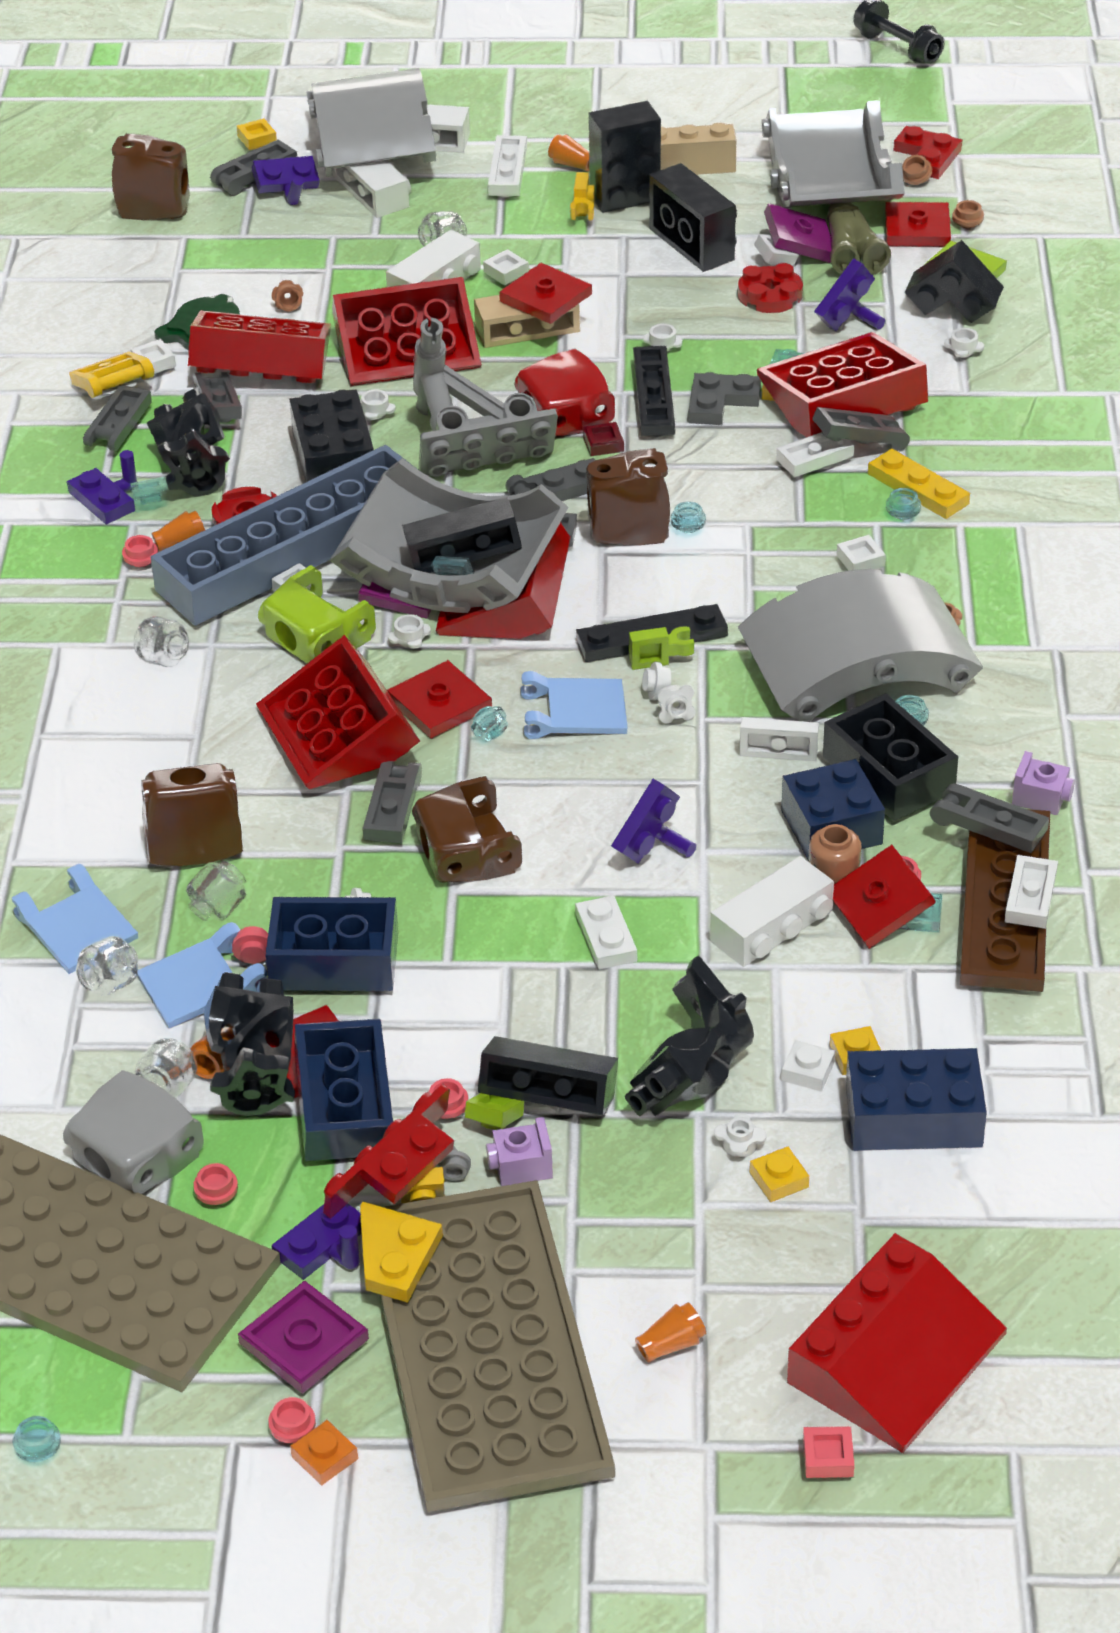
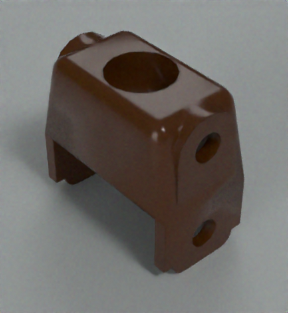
[112,133,190,220]
[586,448,670,546]
[141,763,243,866]
[412,776,522,882]

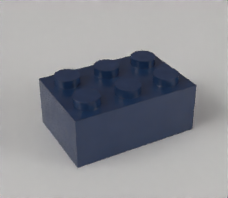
[265,897,398,991]
[295,1019,393,1161]
[846,1048,987,1151]

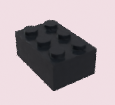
[588,100,661,213]
[649,163,737,272]
[289,389,374,483]
[823,693,959,821]

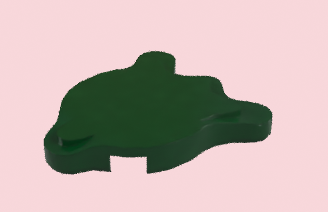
[154,294,240,350]

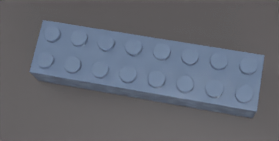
[150,445,417,626]

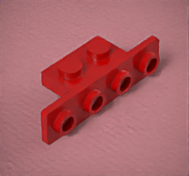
[323,1084,455,1219]

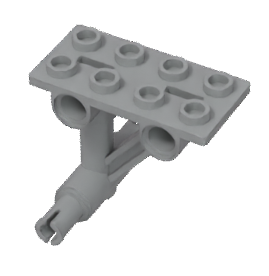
[413,318,558,477]

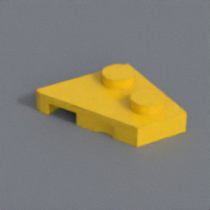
[360,1202,443,1303]

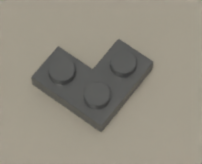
[688,372,761,425]

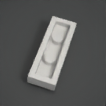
[488,135,527,198]

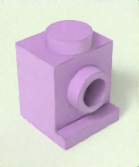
[1012,751,1075,815]
[486,1117,553,1186]

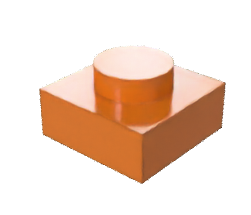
[290,1420,358,1486]

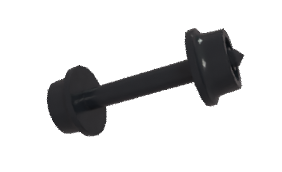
[853,0,944,63]

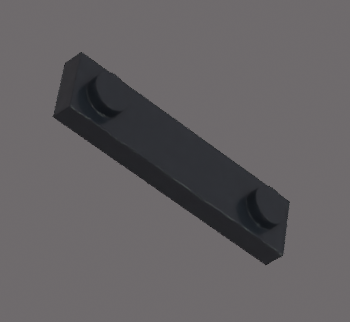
[633,346,675,437]
[576,604,728,662]

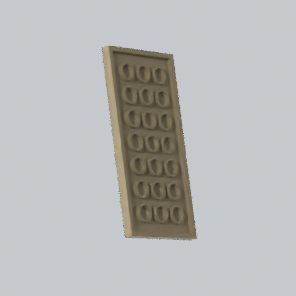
[0,1134,281,1393]
[380,1180,615,1513]

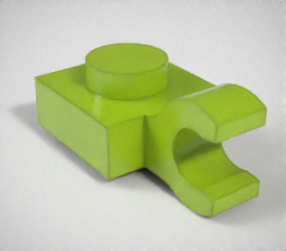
[629,627,694,670]

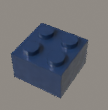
[781,759,885,861]

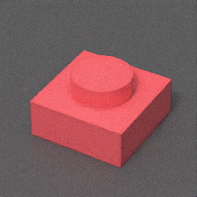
[803,1426,855,1478]

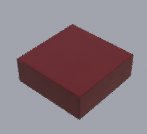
[583,422,624,456]

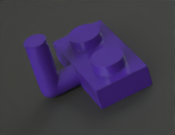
[251,156,320,205]
[814,258,886,331]
[67,450,137,525]
[611,778,696,864]
[271,1203,362,1280]

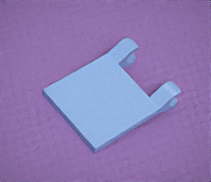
[520,671,628,739]
[12,864,138,974]
[136,922,267,1029]

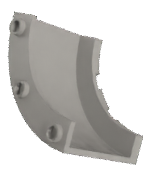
[306,68,436,177]
[762,101,905,207]
[330,458,569,613]
[738,569,983,722]

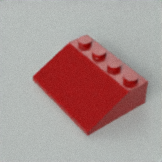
[332,277,482,386]
[188,310,331,383]
[757,332,928,437]
[436,522,571,639]
[256,635,420,790]
[787,1233,1007,1453]

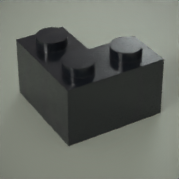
[904,240,1004,324]

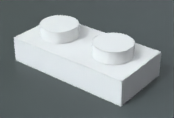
[776,433,854,477]
[740,717,819,762]
[1005,855,1058,929]
[575,895,637,970]

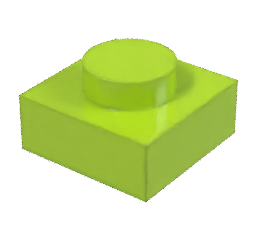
[465,1093,525,1130]

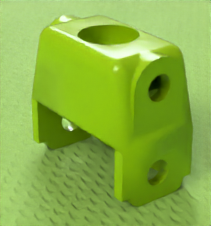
[258,565,376,663]

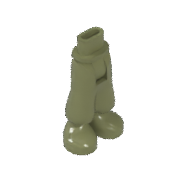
[827,203,891,275]

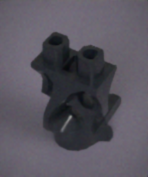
[147,388,230,496]
[625,955,754,1116]
[204,972,295,1116]

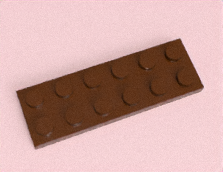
[960,809,1050,992]

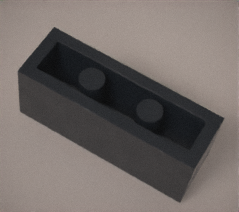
[402,497,522,573]
[477,1036,618,1115]

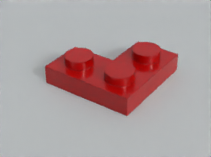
[893,126,963,180]

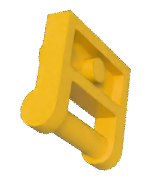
[69,351,154,398]

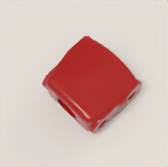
[514,349,615,436]

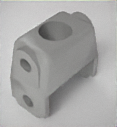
[63,1070,204,1194]

